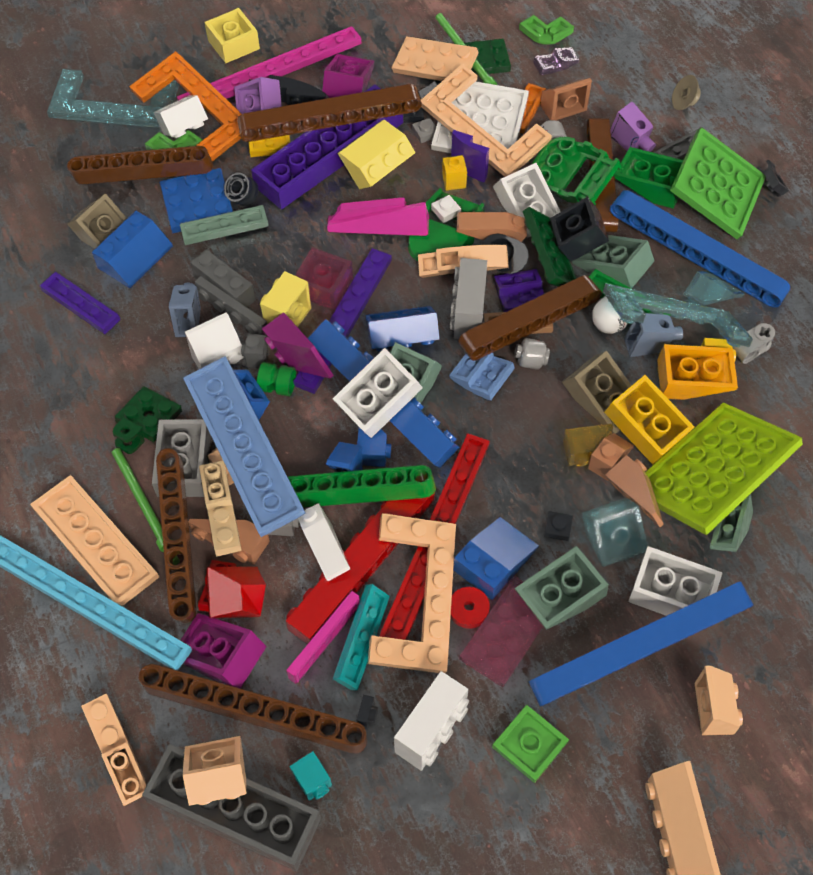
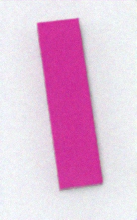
[286,591,360,684]

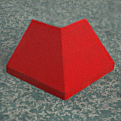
[206,567,266,618]

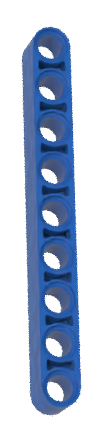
[610,190,790,307]
[528,581,754,707]

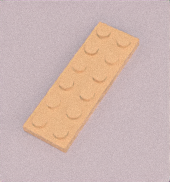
[30,475,159,606]

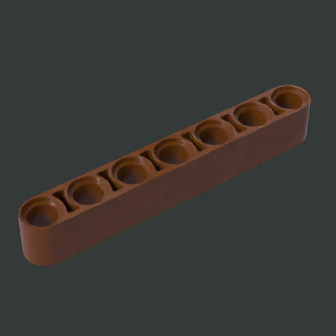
[587,118,618,232]
[67,146,213,184]
[458,275,602,360]
[156,448,197,623]

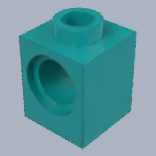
[290,751,332,801]

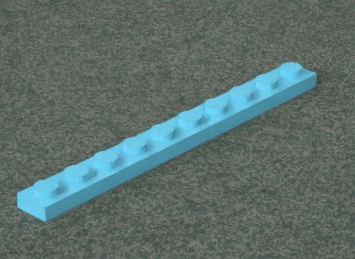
[0,535,192,671]

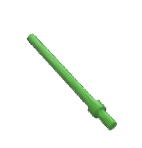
[435,13,497,85]
[112,448,180,566]

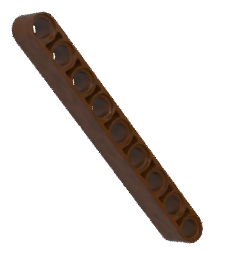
[237,84,422,142]
[139,664,367,754]

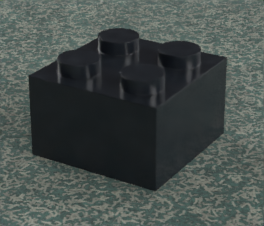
[550,197,609,262]

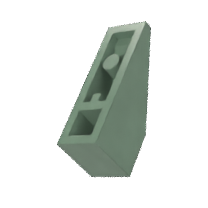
[710,494,753,552]

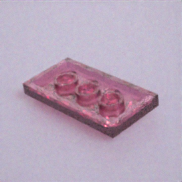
[459,576,543,687]

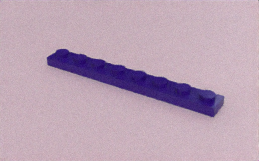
[293,248,392,394]

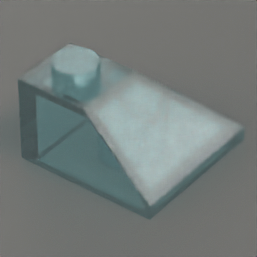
[683,271,745,307]

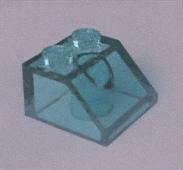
[582,498,648,567]

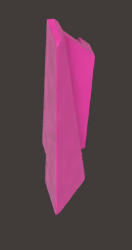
[327,197,429,236]

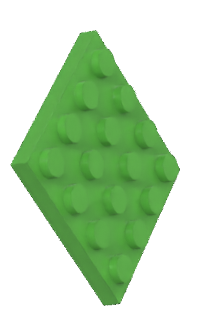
[670,127,766,239]

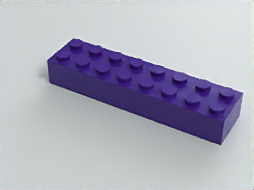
[251,85,403,210]

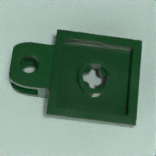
[112,386,182,454]

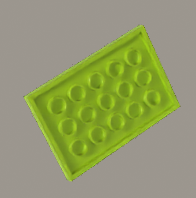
[645,402,803,535]

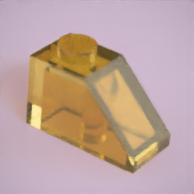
[563,424,613,466]

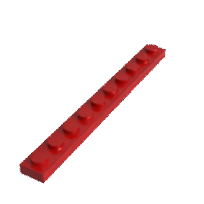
[379,433,490,640]

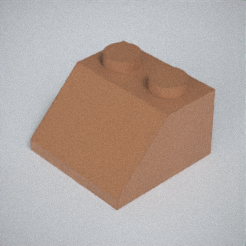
[541,78,592,120]

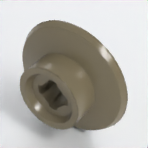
[672,75,701,110]

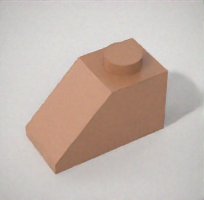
[588,433,634,481]

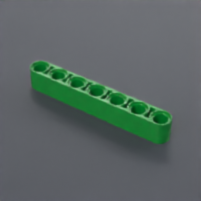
[288,465,436,508]

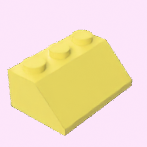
[338,120,415,189]

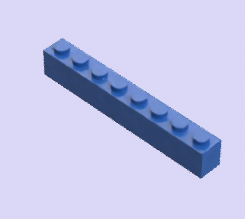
[308,319,460,468]

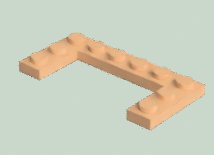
[421,64,552,177]
[368,513,456,673]

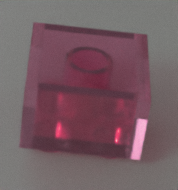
[295,247,353,310]

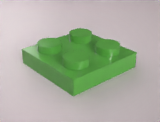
[492,705,569,783]

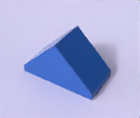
[326,442,363,472]

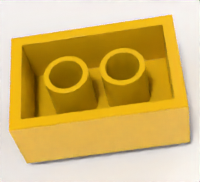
[604,375,694,465]

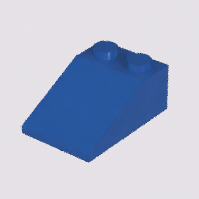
[453,517,539,600]

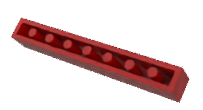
[286,492,435,644]

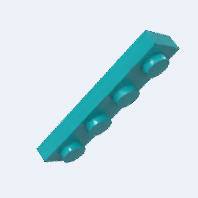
[333,584,390,690]

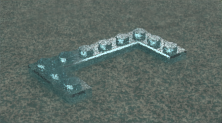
[47,69,179,128]
[603,283,753,348]

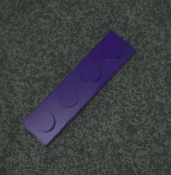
[40,272,120,334]

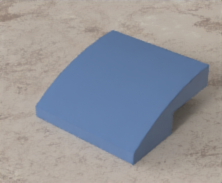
[449,353,515,401]

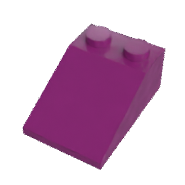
[322,54,375,98]
[262,312,334,378]
[180,613,267,689]

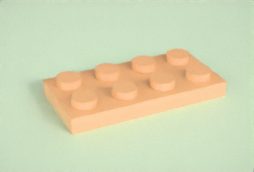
[392,36,478,81]

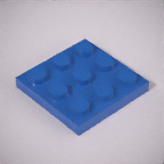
[160,168,233,234]

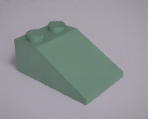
[572,235,655,289]
[390,342,442,403]
[515,546,609,630]

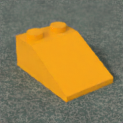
[657,344,738,400]

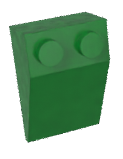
[614,147,683,209]

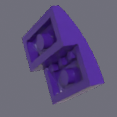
[451,130,490,182]
[494,269,544,312]

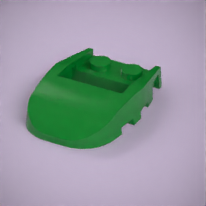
[532,137,622,205]
[408,188,485,262]

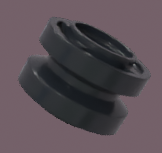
[224,173,258,206]

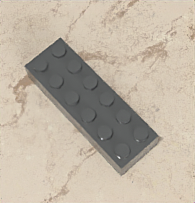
[142,744,321,872]

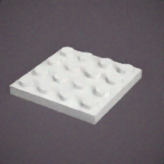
[431,82,529,153]

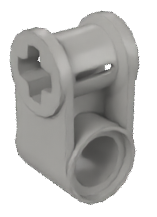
[732,323,775,364]

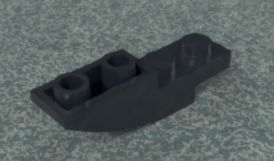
[249,75,327,106]

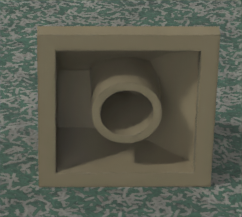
[67,193,127,249]

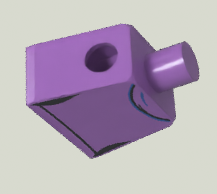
[610,102,656,152]

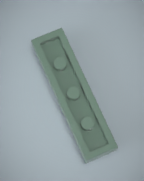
[180,205,268,245]

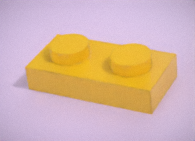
[249,135,290,157]

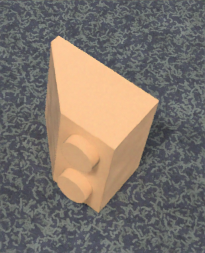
[695,666,743,735]
[183,736,246,806]

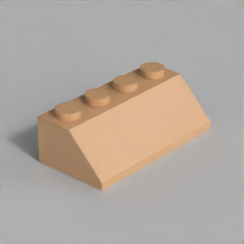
[646,761,721,875]

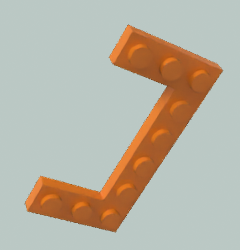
[129,51,241,161]

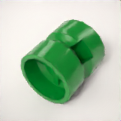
[257,362,296,397]

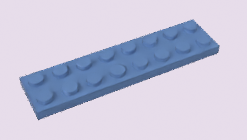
[183,356,306,537]

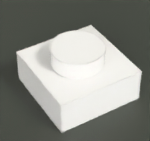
[431,195,461,223]

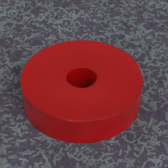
[450,587,490,629]

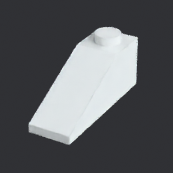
[298,503,350,581]

